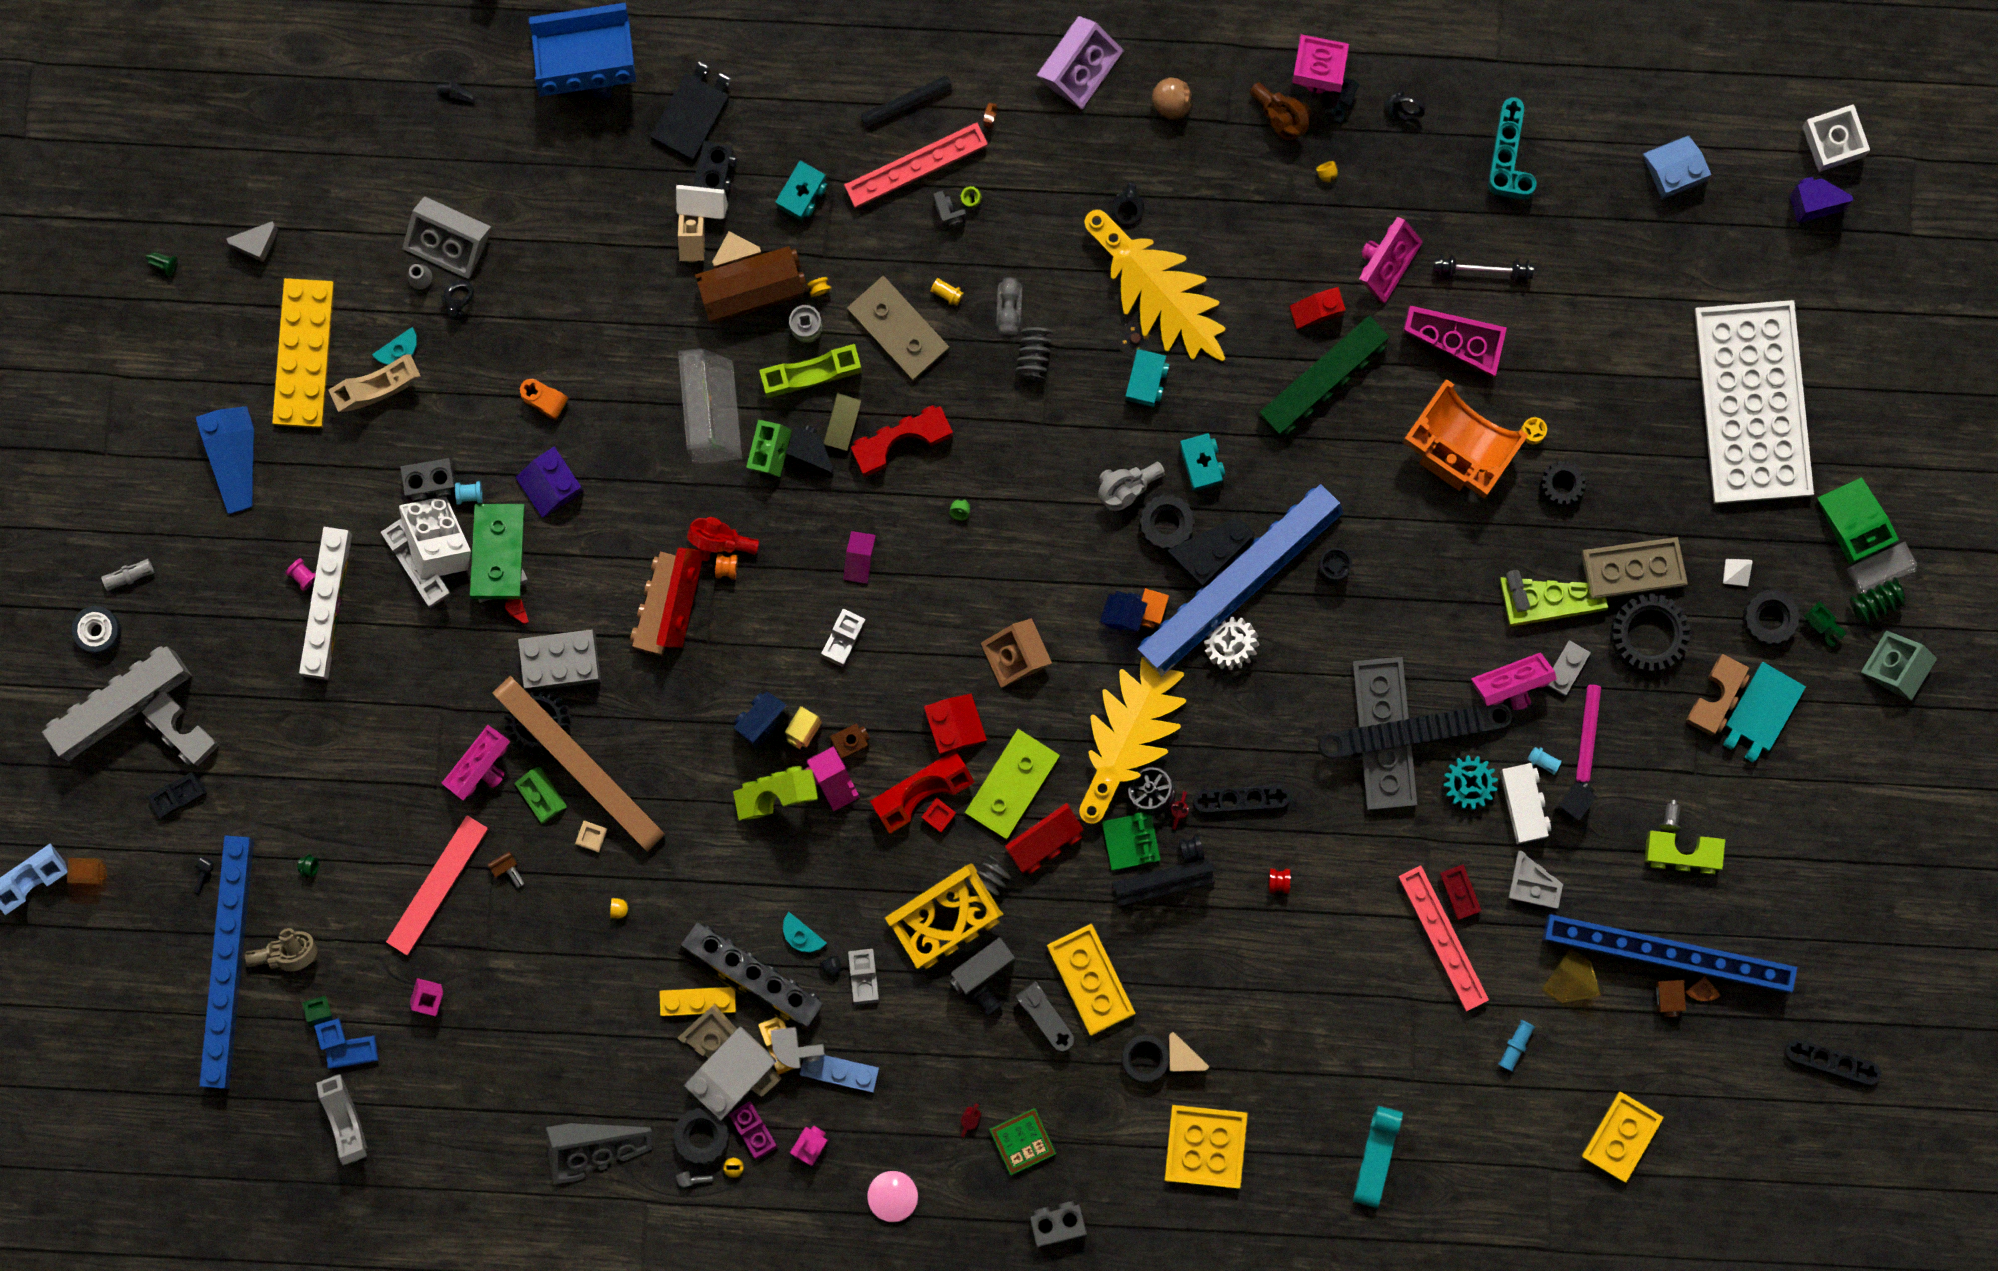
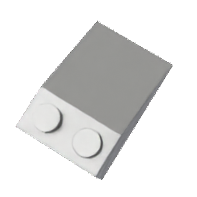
[684,1026,777,1120]

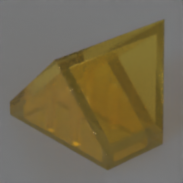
[1542,948,1601,1003]

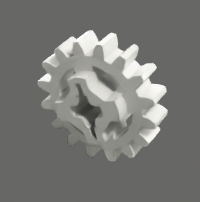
[1204,617,1259,670]

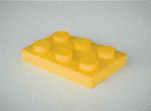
[1581,1092,1664,1183]

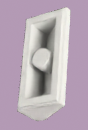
[676,185,728,219]

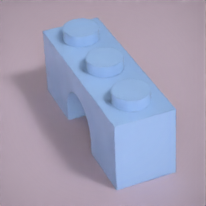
[0,843,68,915]

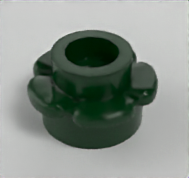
[297,854,319,878]

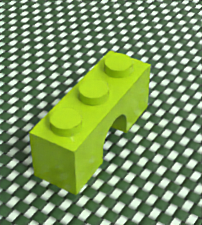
[1644,831,1725,875]

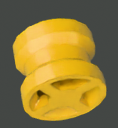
[1521,417,1547,445]

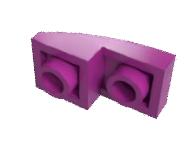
[729,1102,778,1160]

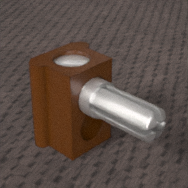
[488,851,524,888]

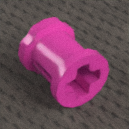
[285,558,316,591]

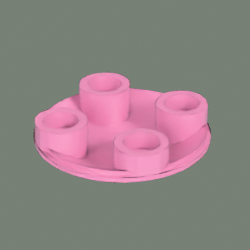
[868,1171,918,1222]

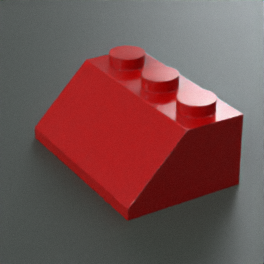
[1005,803,1084,875]

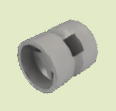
[789,305,822,343]

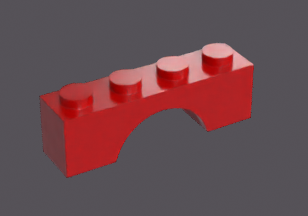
[851,405,953,477]
[870,750,975,834]

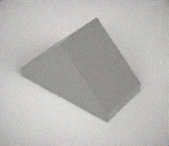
[227,221,278,262]

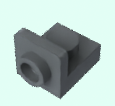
[933,191,966,227]

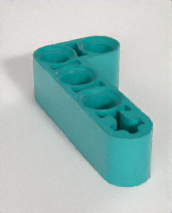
[1488,98,1536,199]
[1353,1106,1403,1208]

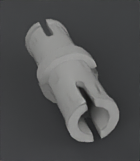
[101,559,154,591]

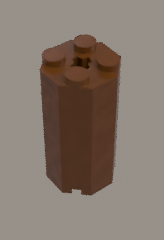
[695,246,808,325]

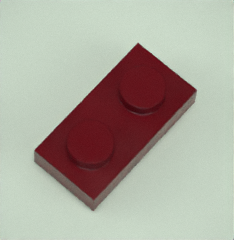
[1440,864,1482,920]

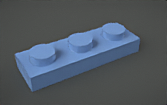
[800,1055,879,1093]

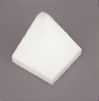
[1723,559,1752,587]

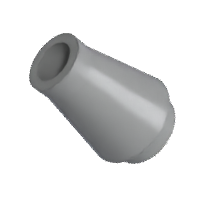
[408,264,432,289]

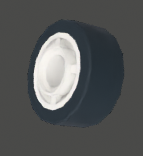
[71,606,122,655]

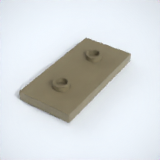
[847,276,949,381]
[1581,537,1688,600]

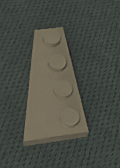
[677,1004,782,1097]

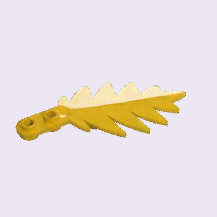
[1085,210,1225,362]
[1079,657,1186,823]

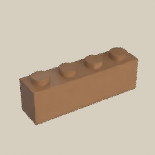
[630,551,676,657]

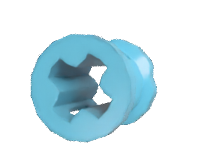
[455,481,483,505]

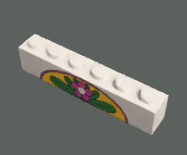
[299,527,352,680]

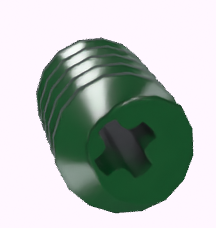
[1849,577,1905,624]

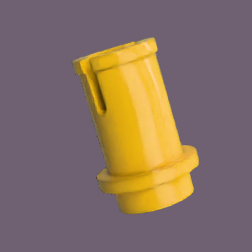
[930,278,963,306]

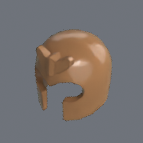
[1152,77,1192,120]

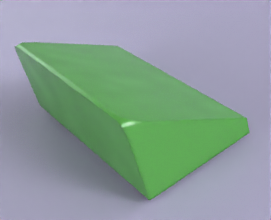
[514,767,567,824]

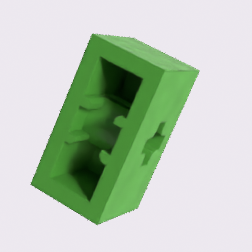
[746,420,792,477]

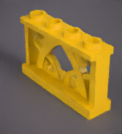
[885,864,1003,969]

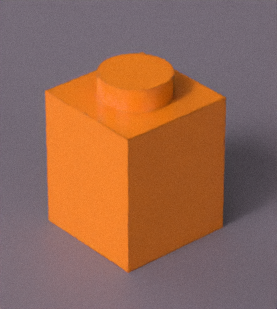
[1136,588,1169,629]

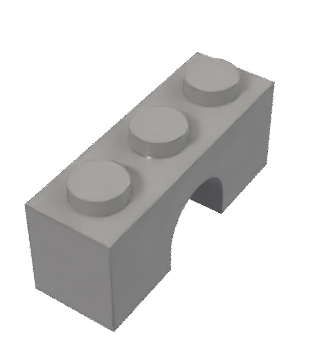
[142,691,219,766]

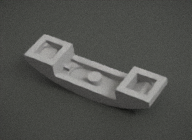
[381,519,450,608]

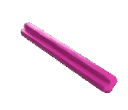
[1576,685,1601,783]

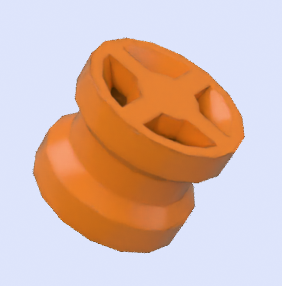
[715,553,738,580]

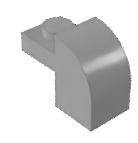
[771,1027,825,1068]

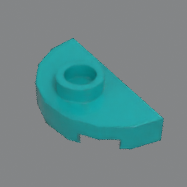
[372,327,417,365]
[783,911,827,952]

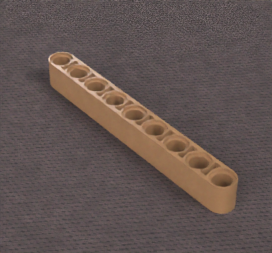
[492,676,665,852]

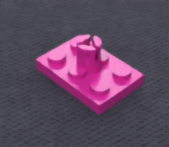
[1292,35,1349,93]
[1359,217,1423,303]
[1471,652,1557,710]
[442,725,510,800]

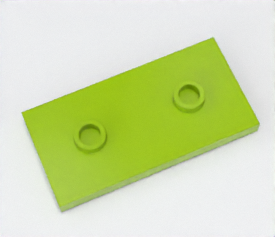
[965,729,1060,840]

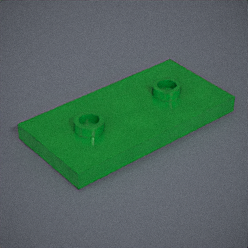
[470,504,525,599]

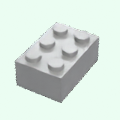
[518,630,601,692]

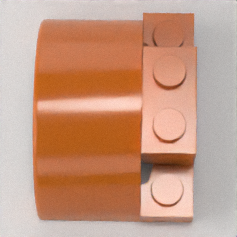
[1402,380,1528,499]

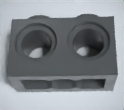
[400,458,455,502]
[1030,1201,1086,1246]

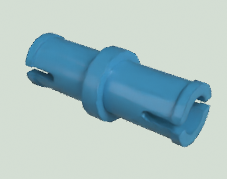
[1498,1020,1535,1072]

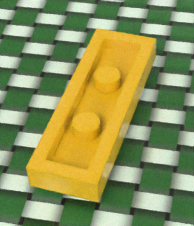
[660,987,736,1016]

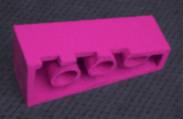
[1403,306,1507,377]

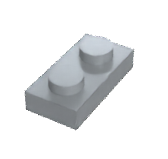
[1547,640,1591,696]

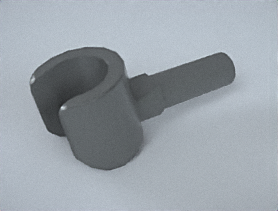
[676,1171,713,1187]

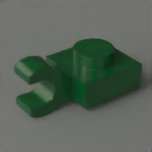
[1804,601,1846,647]

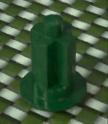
[146,252,178,277]

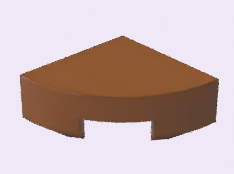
[983,103,998,128]
[1685,976,1721,1001]

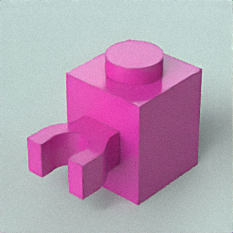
[790,1125,828,1166]

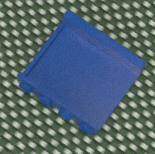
[529,3,636,97]

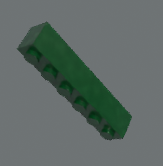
[1258,315,1389,438]

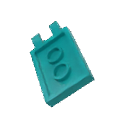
[1723,662,1806,763]

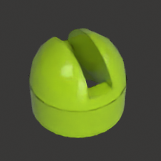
[961,187,982,207]

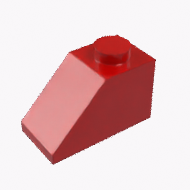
[1289,287,1345,329]

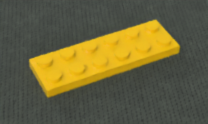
[272,278,335,428]

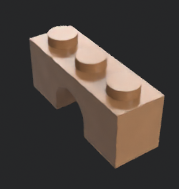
[1685,654,1750,736]

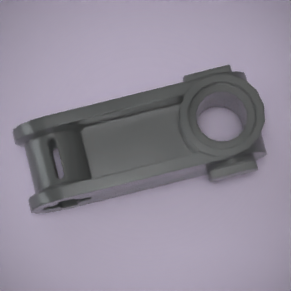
[1016,981,1074,1051]

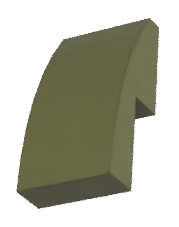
[823,393,861,451]

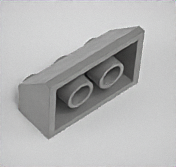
[402,196,491,279]

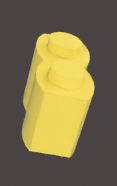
[785,707,822,749]

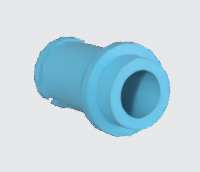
[1528,747,1561,775]

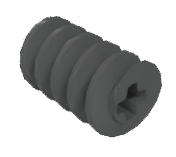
[1016,327,1053,381]
[968,855,1012,912]

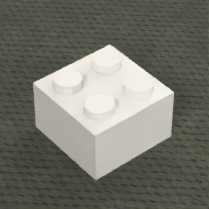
[1802,104,1870,172]

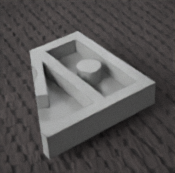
[1508,851,1563,909]

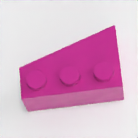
[806,746,860,811]

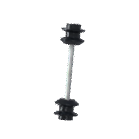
[1434,253,1534,284]

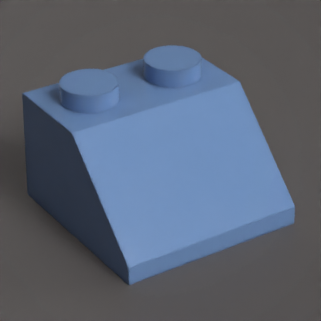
[1643,136,1711,199]

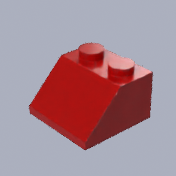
[924,694,987,756]

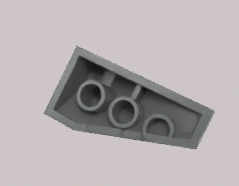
[546,1123,652,1185]

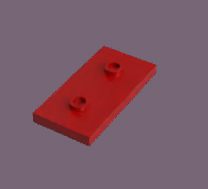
[656,547,704,648]

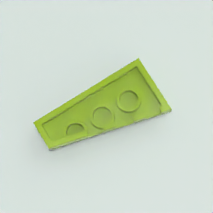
[1500,577,1608,627]

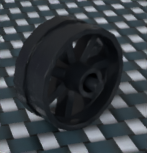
[1128,767,1176,816]

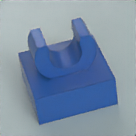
[315,1018,347,1050]

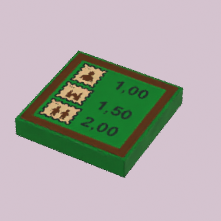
[989,1108,1056,1175]

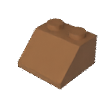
[981,618,1052,688]

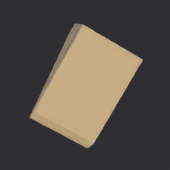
[713,232,762,268]
[1169,1032,1209,1072]

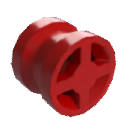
[1269,868,1290,894]

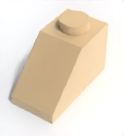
[678,214,705,262]

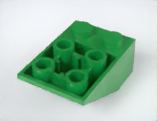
[1817,477,1899,565]

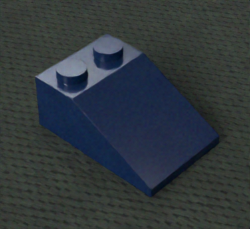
[734,691,790,750]

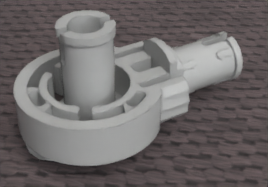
[1098,462,1165,511]

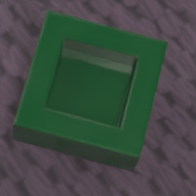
[302,996,333,1028]

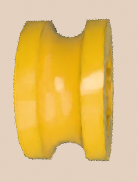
[807,277,831,297]

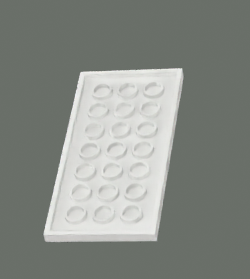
[1695,300,1814,504]

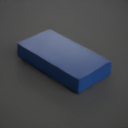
[325,1036,379,1069]

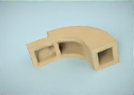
[329,354,420,412]

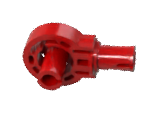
[687,517,759,561]

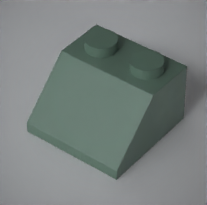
[1861,630,1937,700]

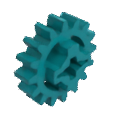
[1443,755,1498,810]

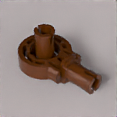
[1250,82,1311,140]

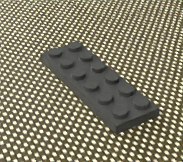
[1352,657,1417,810]

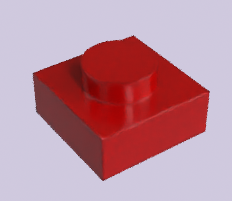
[921,798,956,833]

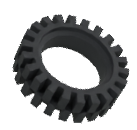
[1611,594,1690,673]

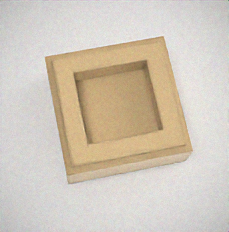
[575,821,608,853]

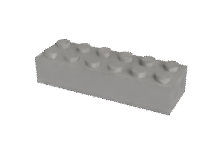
[42,646,192,761]

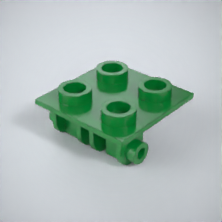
[1102,812,1161,870]

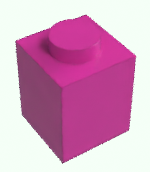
[410,978,443,1016]

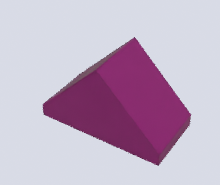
[843,531,876,584]

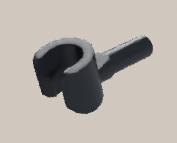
[194,856,214,893]

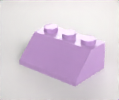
[1037,16,1124,109]

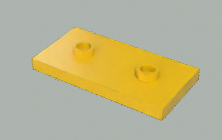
[1047,923,1135,1036]

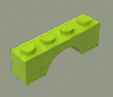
[759,344,862,399]
[733,766,818,820]

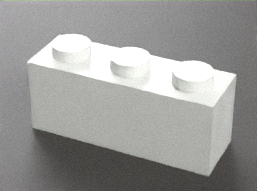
[1500,763,1551,844]

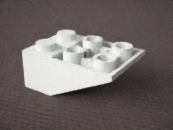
[399,497,471,580]

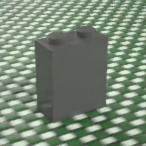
[950,938,1015,996]

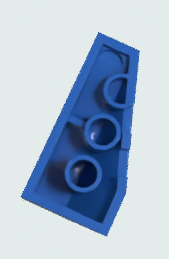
[195,406,255,515]

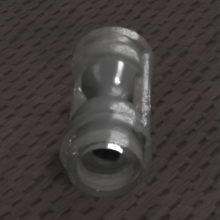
[996,278,1022,334]

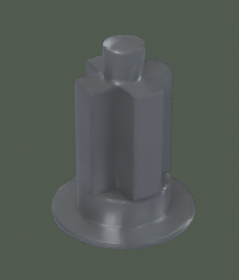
[1659,800,1682,832]

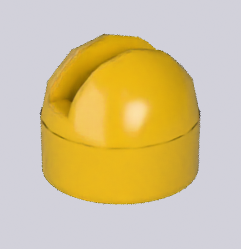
[1316,161,1338,182]
[610,898,628,919]
[723,1158,744,1178]

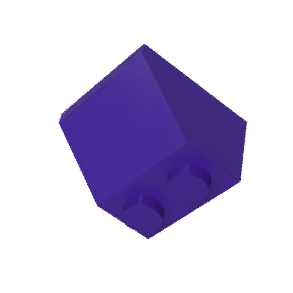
[1790,177,1853,223]
[516,446,584,518]

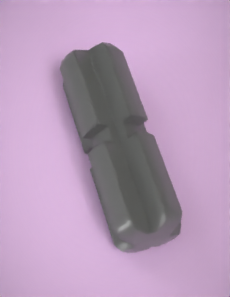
[1506,570,1530,612]

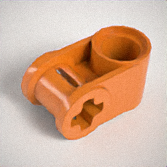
[520,379,569,420]

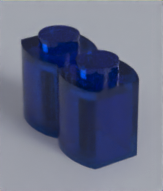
[1099,591,1148,632]

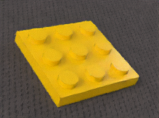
[1165,1105,1247,1188]

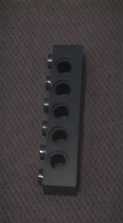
[678,922,823,1035]

